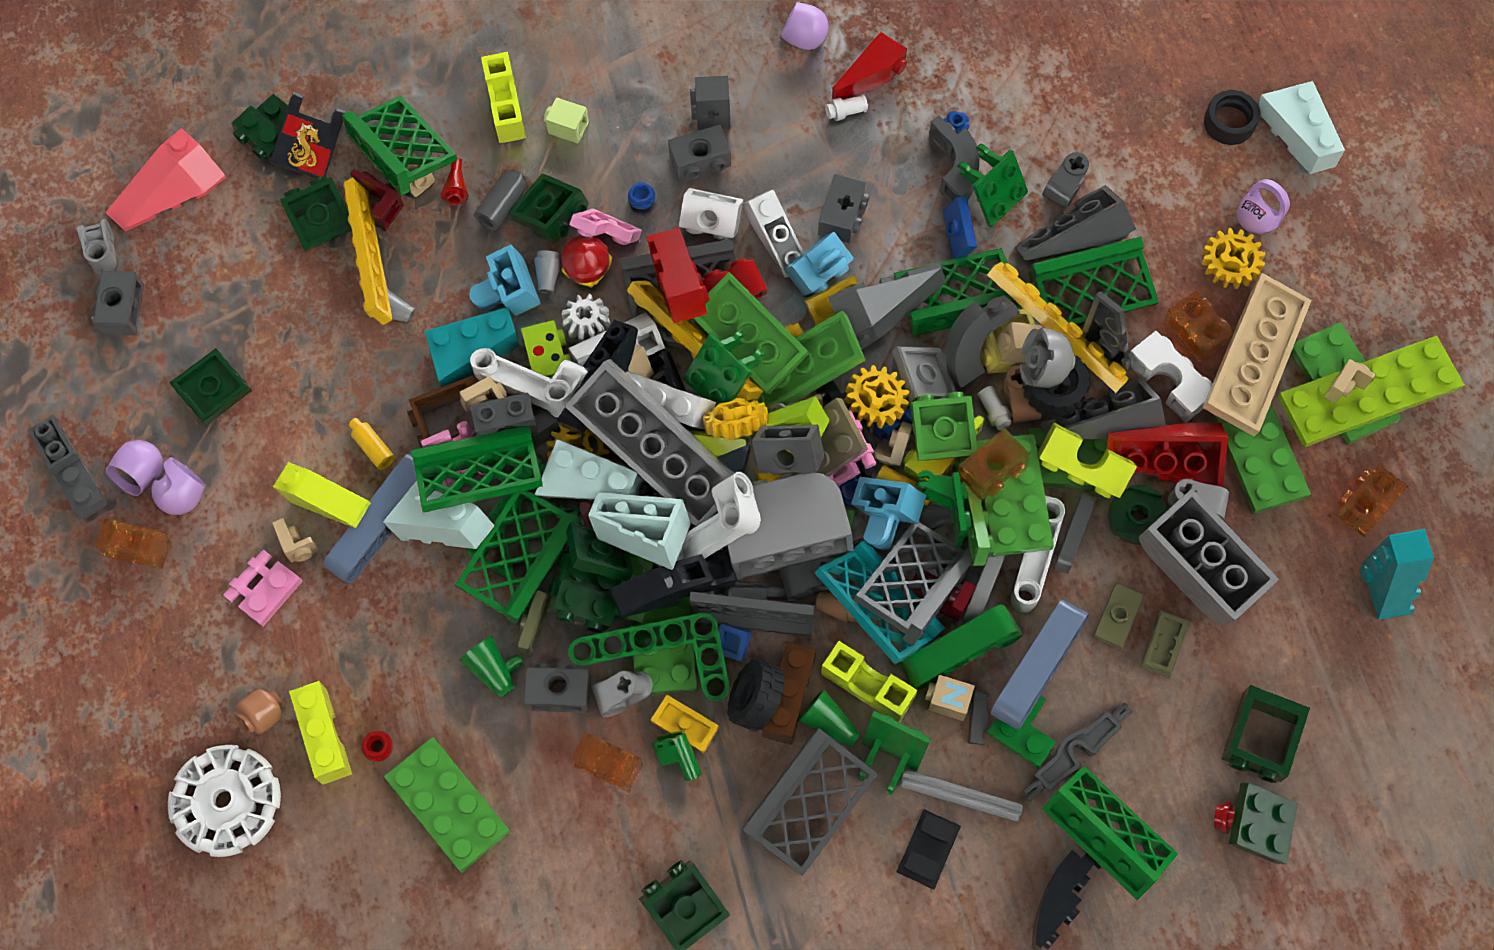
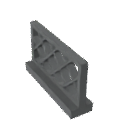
[621,239,736,324]
[854,522,973,646]
[690,592,815,637]
[742,727,878,876]

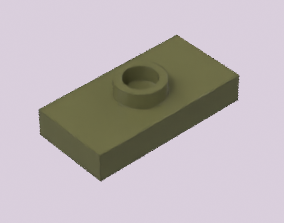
[1093,583,1144,650]
[517,590,550,657]
[1140,610,1189,678]

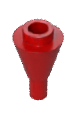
[441,157,469,205]

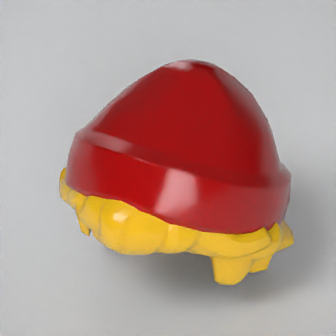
[561,235,612,288]

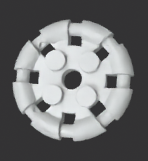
[168,745,281,857]

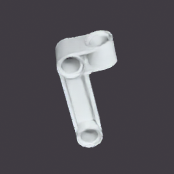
[470,348,588,418]
[657,472,761,567]
[1010,495,1065,613]

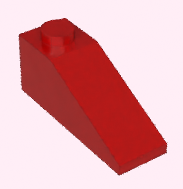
[832,32,907,100]

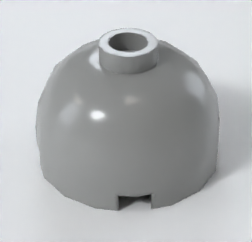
[1020,328,1075,388]

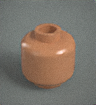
[235,689,283,734]

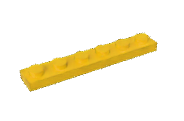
[343,177,393,325]
[987,262,1129,393]
[626,281,764,400]

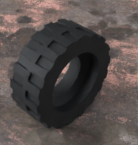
[1022,356,1091,417]
[727,659,784,732]

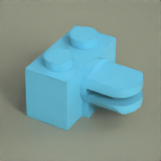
[784,232,854,296]
[469,244,541,316]
[851,477,926,550]

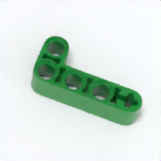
[900,604,1023,691]

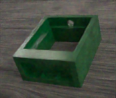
[1221,685,1310,783]

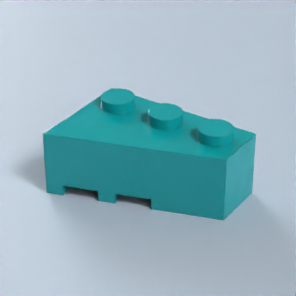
[425,307,520,387]
[1360,529,1434,620]

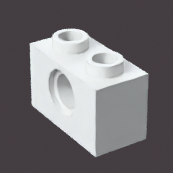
[679,188,744,240]

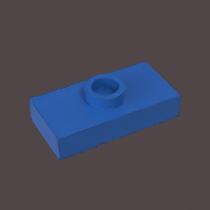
[943,196,977,259]

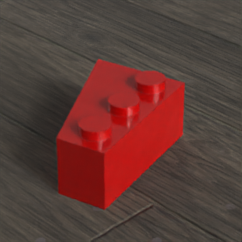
[646,227,710,323]

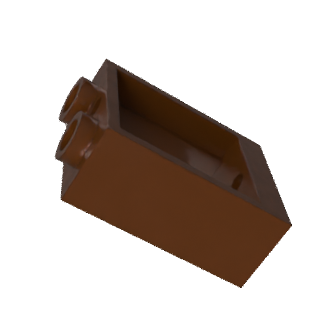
[407,375,477,448]

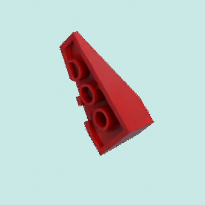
[1106,422,1228,488]

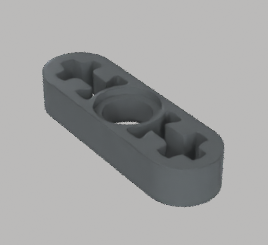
[1054,492,1097,574]

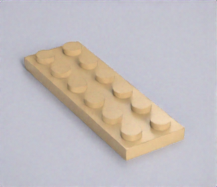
[1203,273,1312,436]

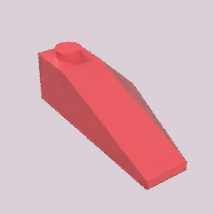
[105,128,226,232]

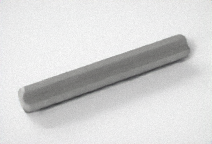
[901,770,1023,821]

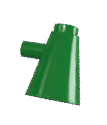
[459,636,524,698]
[798,689,860,754]

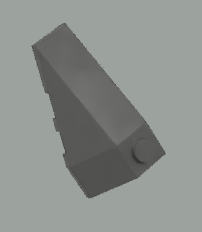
[1015,185,1136,260]
[828,263,946,349]
[1082,291,1130,375]
[1040,377,1166,439]

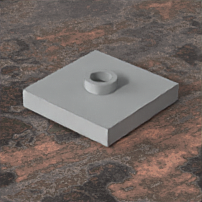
[892,346,956,403]

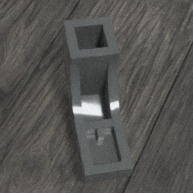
[929,116,979,203]
[945,295,1019,388]

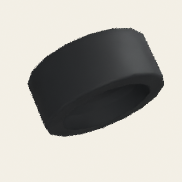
[1204,90,1260,145]

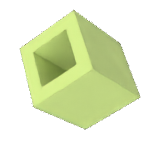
[544,97,589,144]

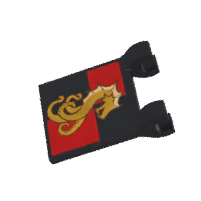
[270,92,346,179]

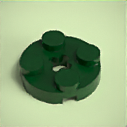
[1108,485,1169,545]

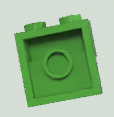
[910,392,978,462]

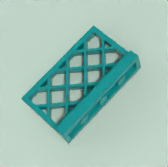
[815,541,946,665]

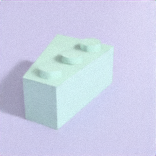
[1257,81,1345,174]
[535,439,645,500]
[383,481,495,549]
[588,492,691,570]

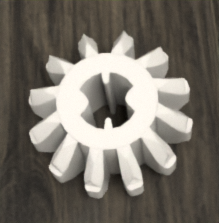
[562,293,610,342]

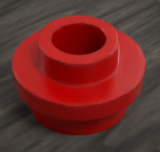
[361,731,393,762]
[1214,801,1235,834]

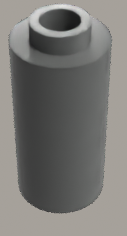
[474,169,527,231]

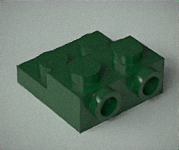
[231,93,288,165]
[508,173,589,244]
[280,176,352,252]
[548,553,621,633]
[639,860,730,950]

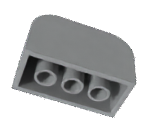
[727,472,853,580]
[1139,489,1279,626]

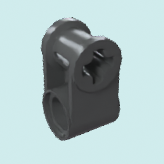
[1042,152,1089,209]
[779,557,838,601]

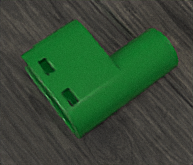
[651,731,702,781]

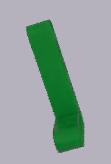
[568,612,729,701]

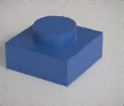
[713,622,752,662]

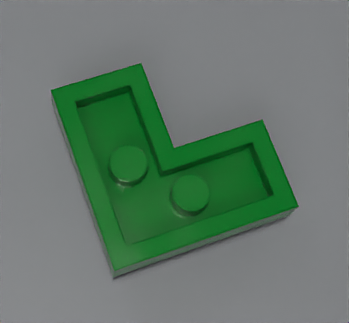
[986,696,1056,769]

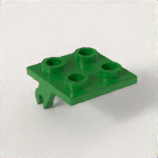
[957,144,1028,228]
[683,331,765,407]
[916,470,971,548]
[858,711,931,795]

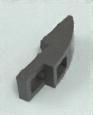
[27,415,108,521]

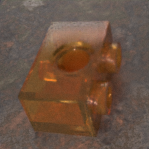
[958,428,1029,501]

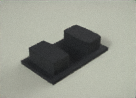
[897,809,961,889]

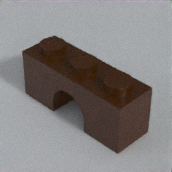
[762,642,816,745]

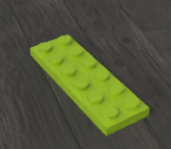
[1277,335,1465,448]

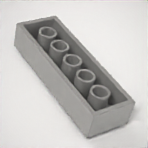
[565,359,735,527]

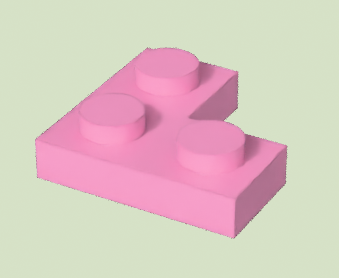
[569,209,642,245]

